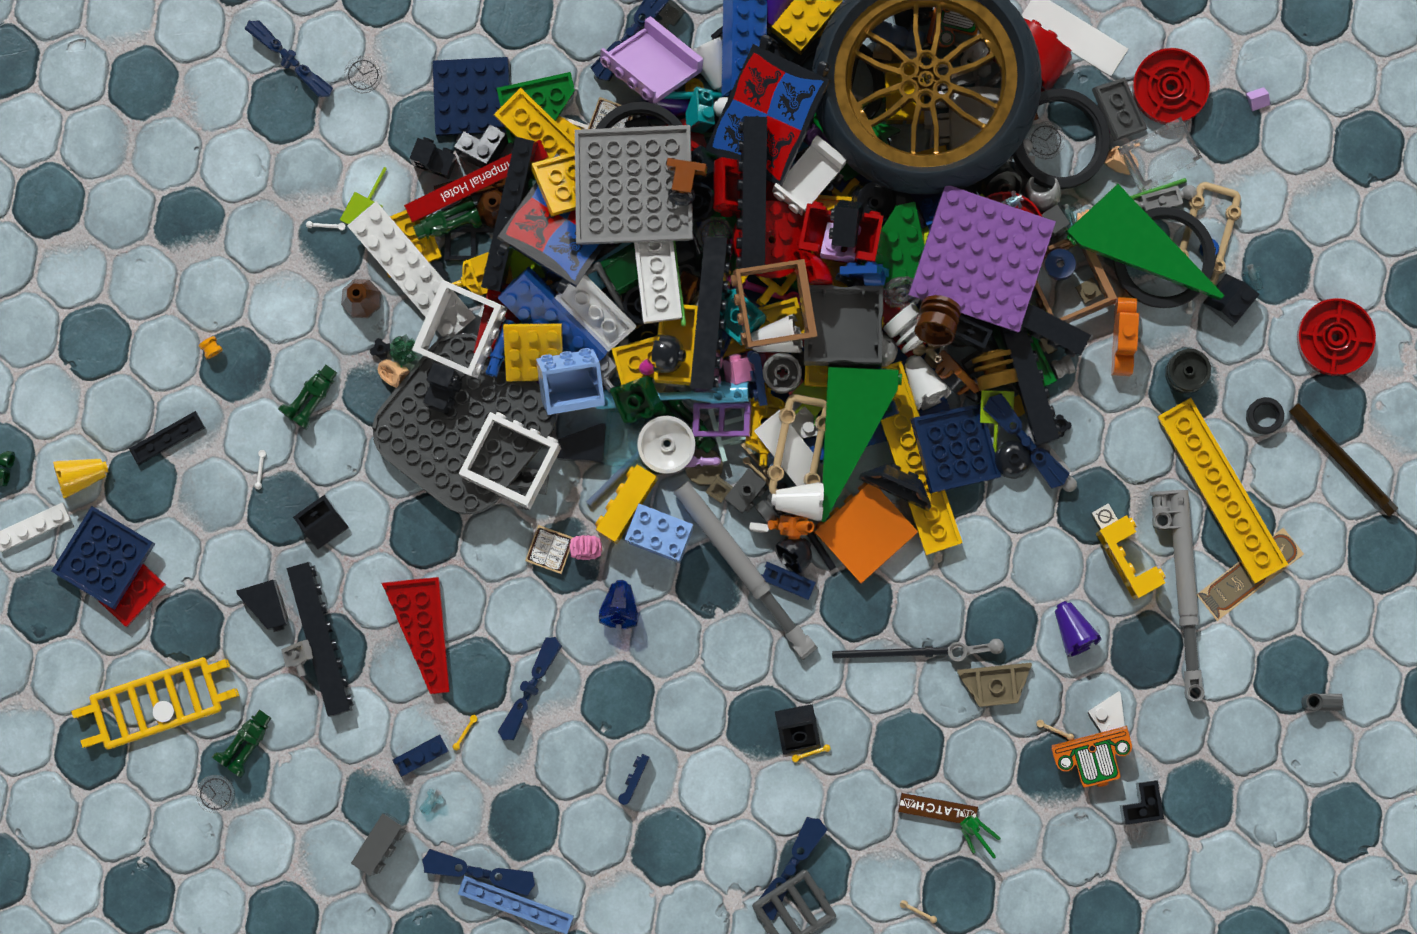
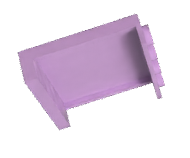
[600,16,703,104]

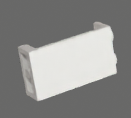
[772,135,846,215]

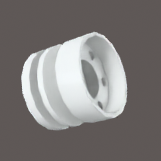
[883,303,923,354]

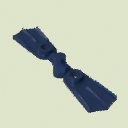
[590,0,671,81]
[244,20,333,97]
[983,393,1070,489]
[498,637,562,741]
[758,817,828,920]
[422,849,535,896]

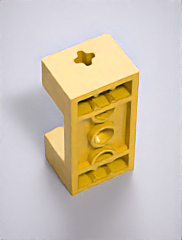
[1096,515,1166,600]

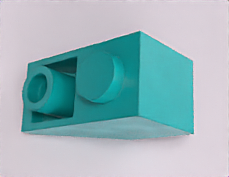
[686,87,715,134]

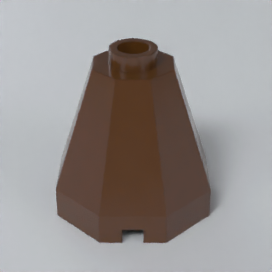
[475,188,503,228]
[341,279,381,318]

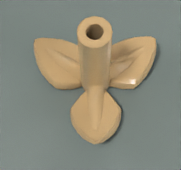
[913,343,942,369]

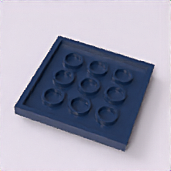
[432,57,509,136]
[910,403,1001,494]
[51,506,155,610]

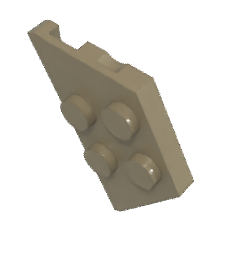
[957,663,1032,707]

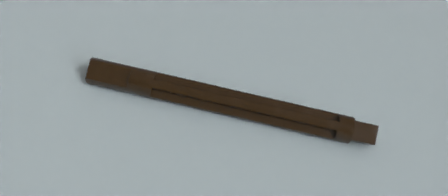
[1289,402,1398,517]

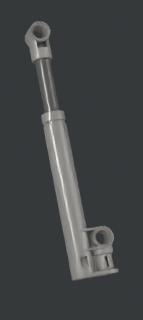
[673,481,818,660]
[1150,490,1205,702]

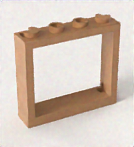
[1033,239,1117,323]
[731,259,817,349]

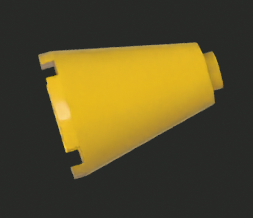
[53,459,109,499]

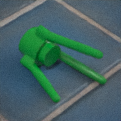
[960,815,1001,859]

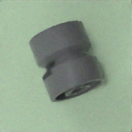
[754,493,787,524]

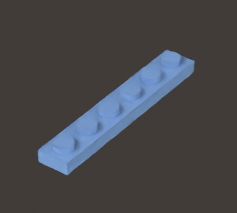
[458,875,574,934]

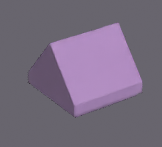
[1246,87,1270,111]

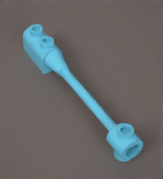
[596,381,751,409]

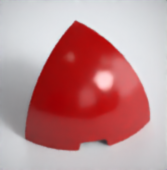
[790,249,833,285]

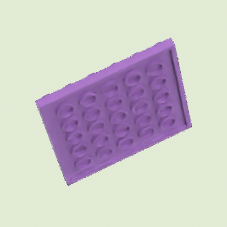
[908,186,1056,332]

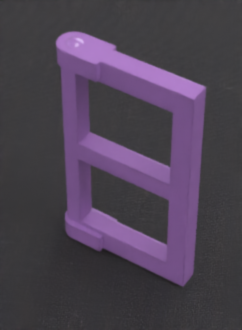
[693,402,752,437]

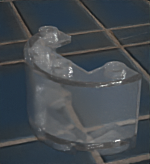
[1117,117,1202,192]

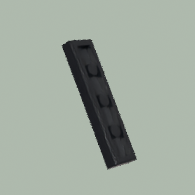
[129,411,206,465]

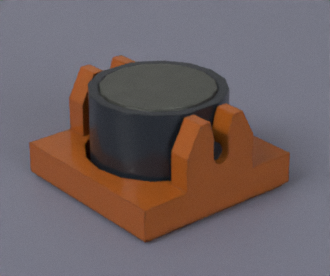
[935,350,979,395]

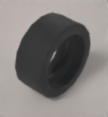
[1246,397,1285,435]

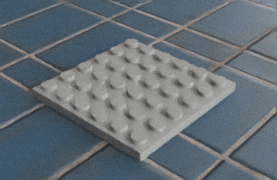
[575,125,693,245]

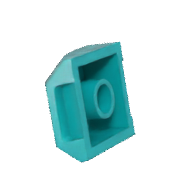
[724,289,767,345]

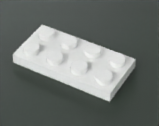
[555,274,636,352]

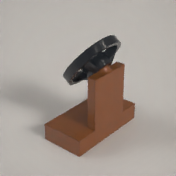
[666,158,707,206]

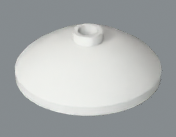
[638,416,695,473]

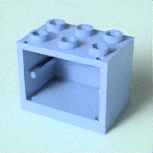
[536,348,605,415]
[625,504,694,563]

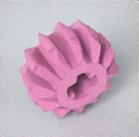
[570,535,602,560]

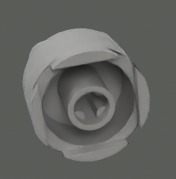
[763,353,802,394]

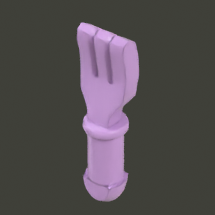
[685,456,721,467]

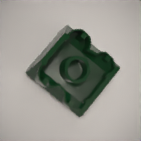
[601,243,639,296]
[610,376,663,424]

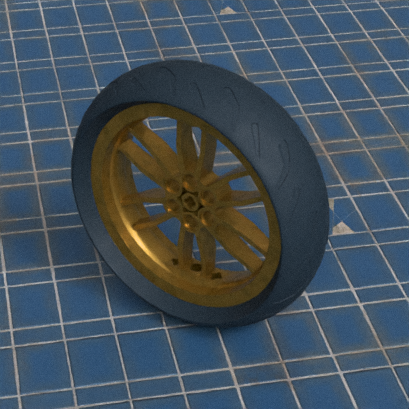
[812,0,1042,195]

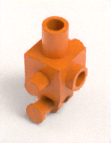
[767,514,814,539]

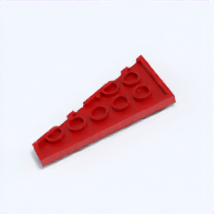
[381,577,450,694]

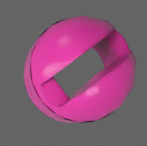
[639,359,654,375]

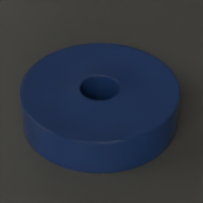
[1045,249,1076,280]

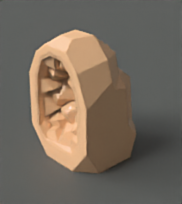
[1104,146,1138,175]
[377,359,410,388]

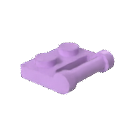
[820,222,862,262]

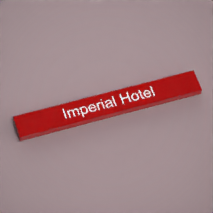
[404,140,549,222]

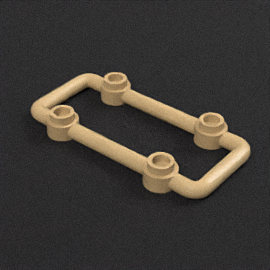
[1179,182,1241,285]
[767,394,826,494]

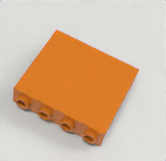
[814,482,918,584]

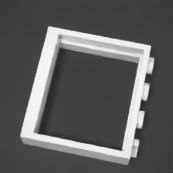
[412,280,508,379]
[458,412,561,510]

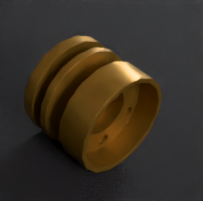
[971,349,1018,391]

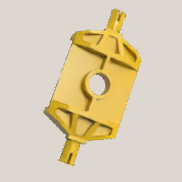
[451,252,513,296]
[745,382,786,467]

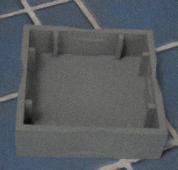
[804,285,883,367]

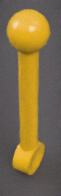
[452,715,478,751]
[792,744,831,762]

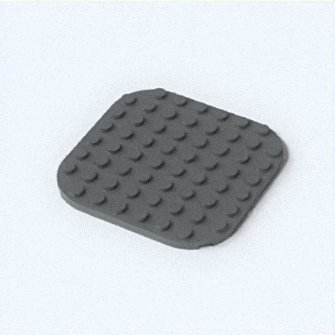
[372,333,556,514]

